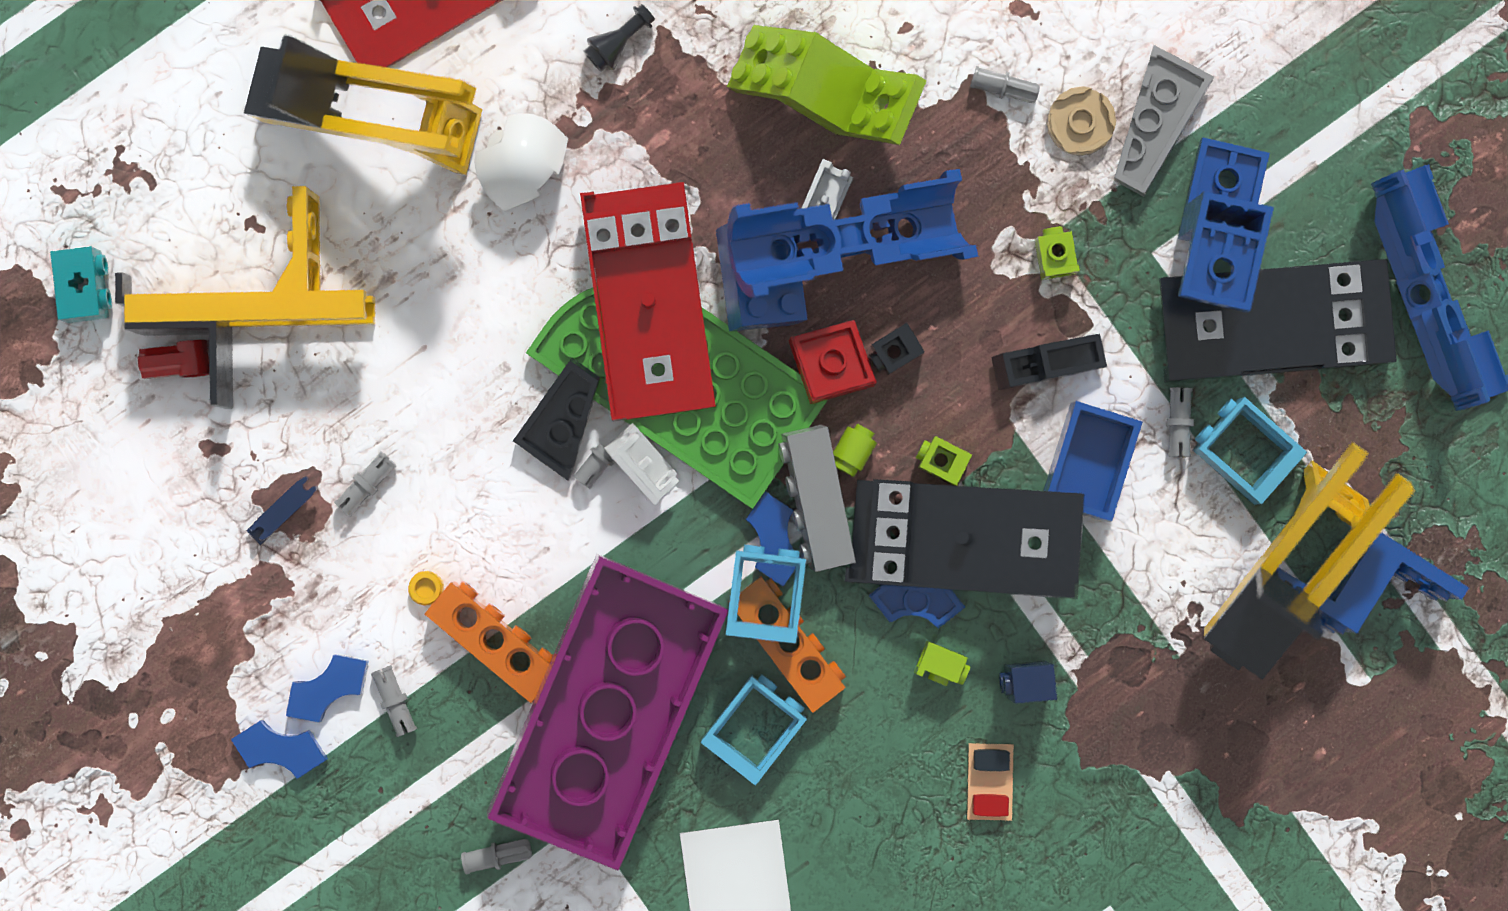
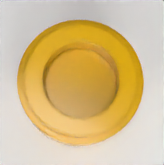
[408,571,444,606]

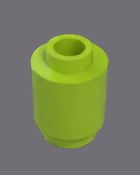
[833,424,877,477]

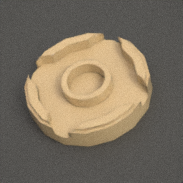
[1047,86,1116,156]

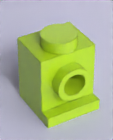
[1034,226,1080,281]
[915,436,972,486]
[914,641,970,686]

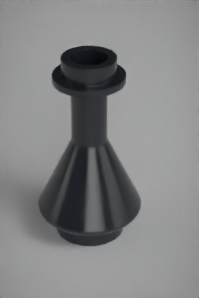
[583,4,655,72]

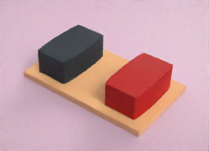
[967,743,1014,821]

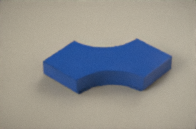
[746,491,801,587]
[868,585,965,629]
[286,654,369,723]
[231,720,328,779]

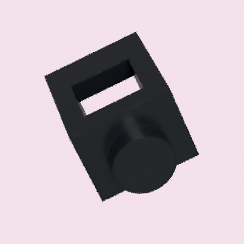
[868,323,925,375]

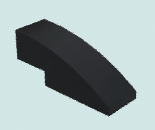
[991,333,1107,391]

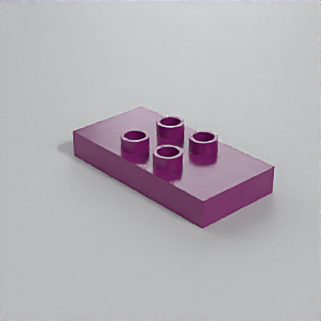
[487,554,729,871]

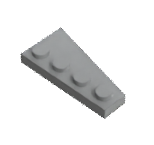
[1114,45,1214,197]

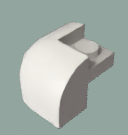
[474,113,568,211]

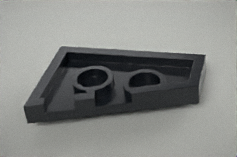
[513,357,600,481]

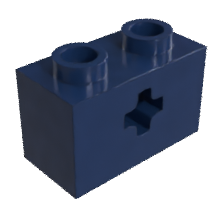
[999,661,1057,704]

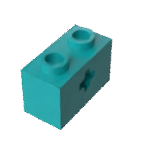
[50,246,112,323]

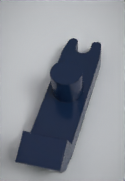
[246,476,318,546]

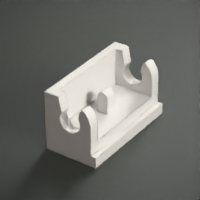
[802,159,853,220]
[604,423,679,506]

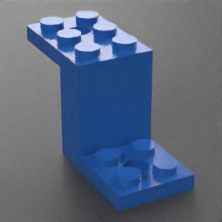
[1178,137,1274,312]
[1276,532,1469,635]

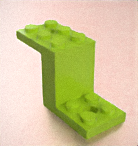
[727,25,927,145]

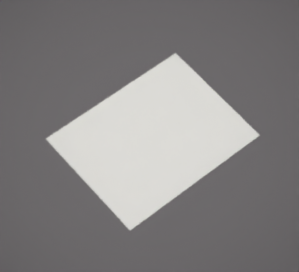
[680,820,791,911]

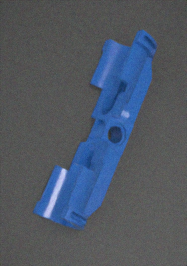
[1371,165,1508,411]
[727,169,979,297]

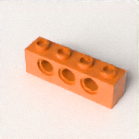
[728,576,846,713]
[424,581,553,703]

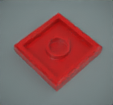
[789,320,877,404]

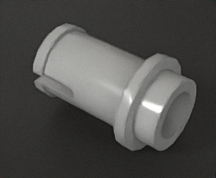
[573,443,614,489]

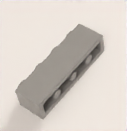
[778,425,856,572]

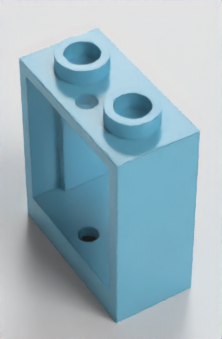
[1193,397,1307,505]
[726,544,806,644]
[700,674,807,786]

